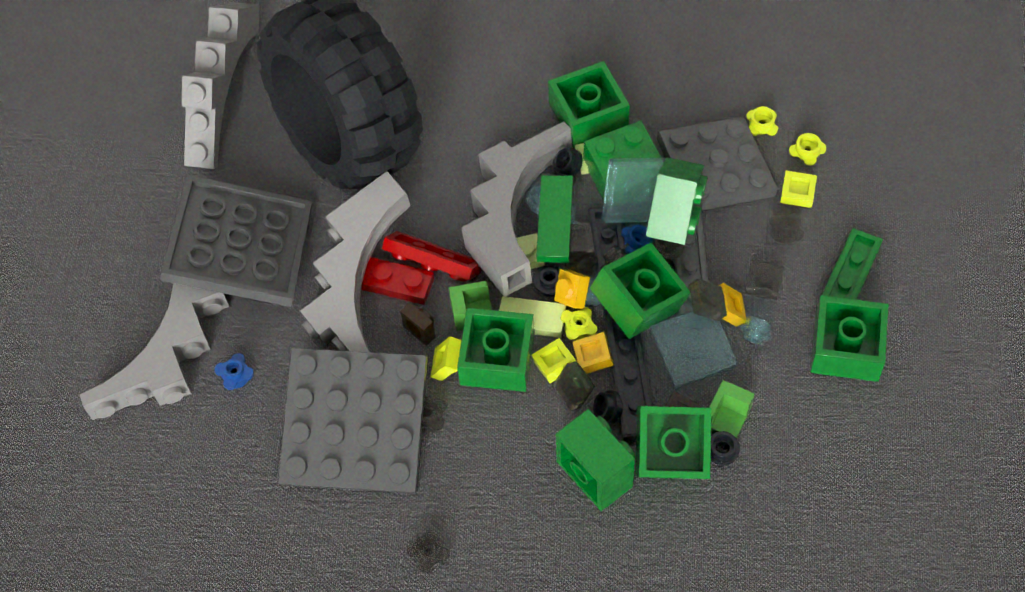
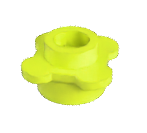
[746,106,778,136]
[789,133,826,166]
[560,307,597,340]

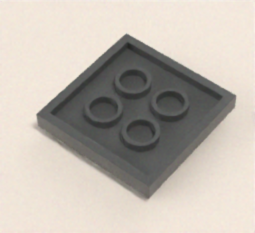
[656,116,778,210]

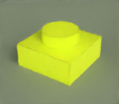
[780,170,817,208]
[430,336,462,381]
[531,338,578,383]

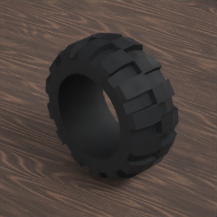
[257,0,423,189]

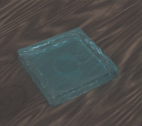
[602,158,666,223]
[650,304,738,390]

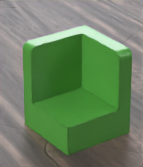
[448,281,492,331]
[709,380,755,438]

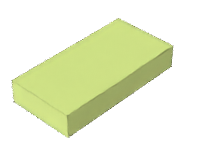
[499,296,566,338]

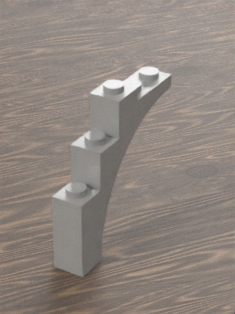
[181,2,260,169]
[461,121,572,297]
[300,171,411,352]
[79,283,229,420]

